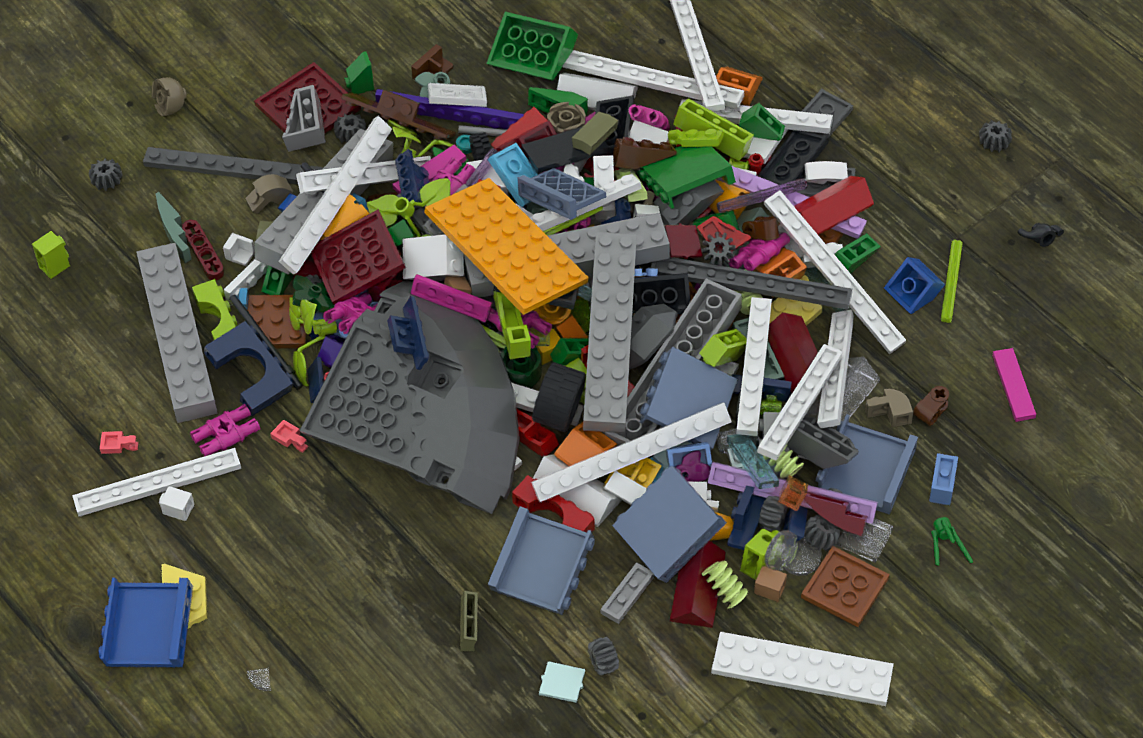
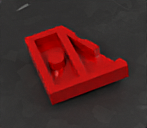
[697,216,751,253]

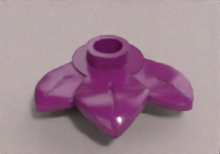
[676,450,711,482]

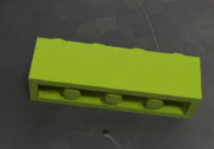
[673,98,754,161]

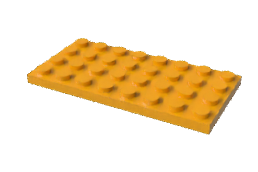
[424,178,589,315]

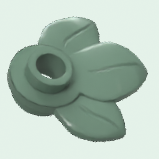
[415,72,450,98]

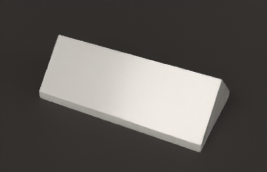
[557,73,638,110]
[533,454,622,527]

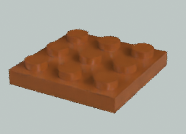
[248,295,307,349]
[801,546,890,627]

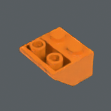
[716,67,762,106]
[753,247,807,298]
[554,422,617,466]

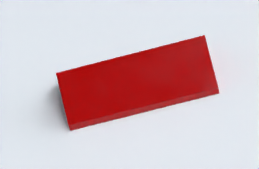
[794,176,874,235]

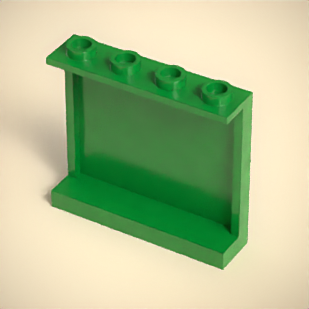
[638,145,736,209]

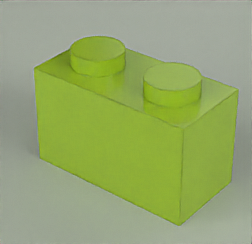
[32,231,70,279]

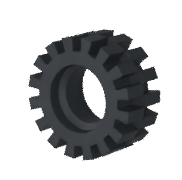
[469,132,492,161]

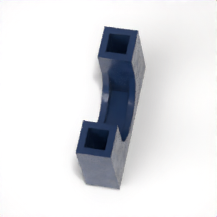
[204,321,293,417]

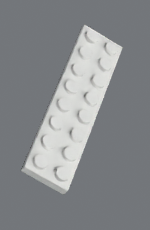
[712,632,893,706]

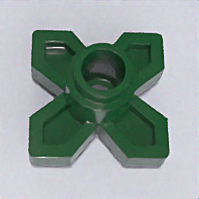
[293,275,334,313]

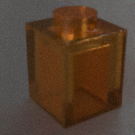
[778,475,808,511]

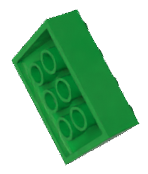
[486,12,578,81]

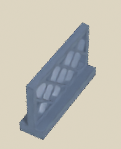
[517,168,607,220]

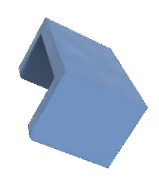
[666,442,712,468]
[929,453,958,505]

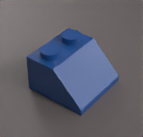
[884,257,945,314]

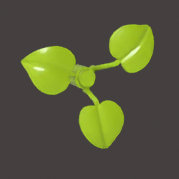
[387,120,463,158]
[367,178,451,237]
[289,297,337,386]

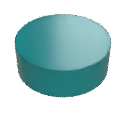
[456,135,472,154]

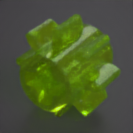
[760,395,782,415]

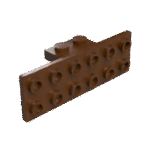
[341,90,456,141]

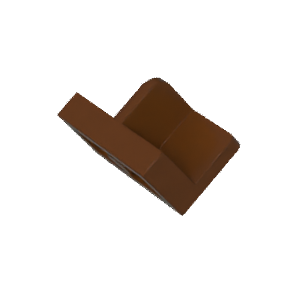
[411,44,453,82]

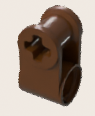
[742,216,780,241]
[913,386,949,426]

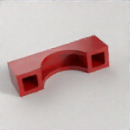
[512,475,595,533]

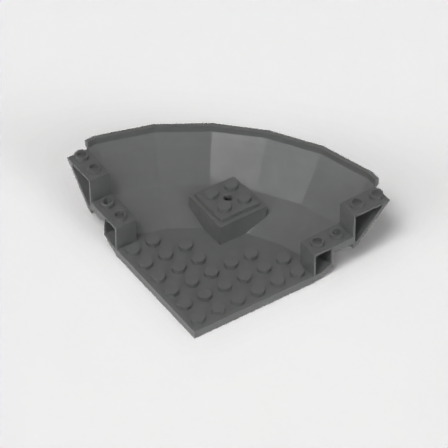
[300,279,520,514]

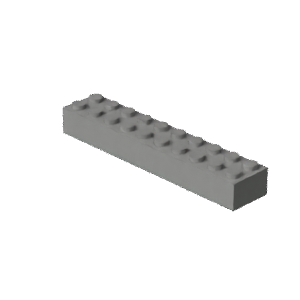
[254,128,393,274]
[463,213,670,298]
[583,232,637,433]
[137,243,218,423]
[605,279,742,447]

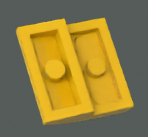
[604,458,662,488]

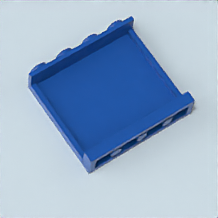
[99,578,193,667]

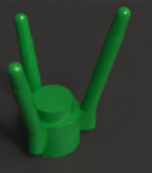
[931,517,973,566]

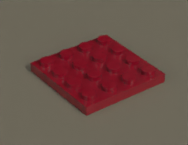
[254,62,361,134]
[311,210,406,306]

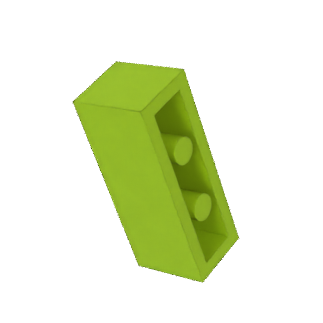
[699,329,747,367]

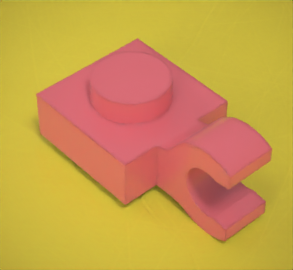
[270,420,308,453]
[100,431,139,454]

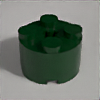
[501,346,542,389]

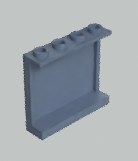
[639,346,738,450]
[816,414,918,514]
[612,466,727,583]
[488,506,595,615]

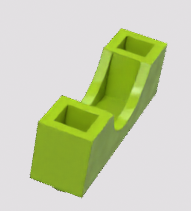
[192,279,238,341]
[494,291,531,359]

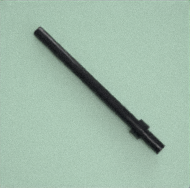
[229,294,303,390]

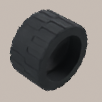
[532,362,586,432]

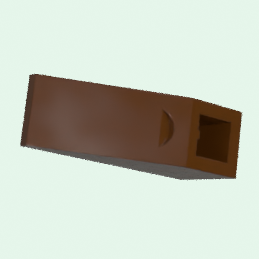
[613,137,677,169]

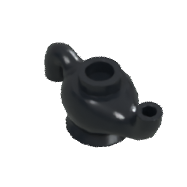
[1017,223,1064,247]

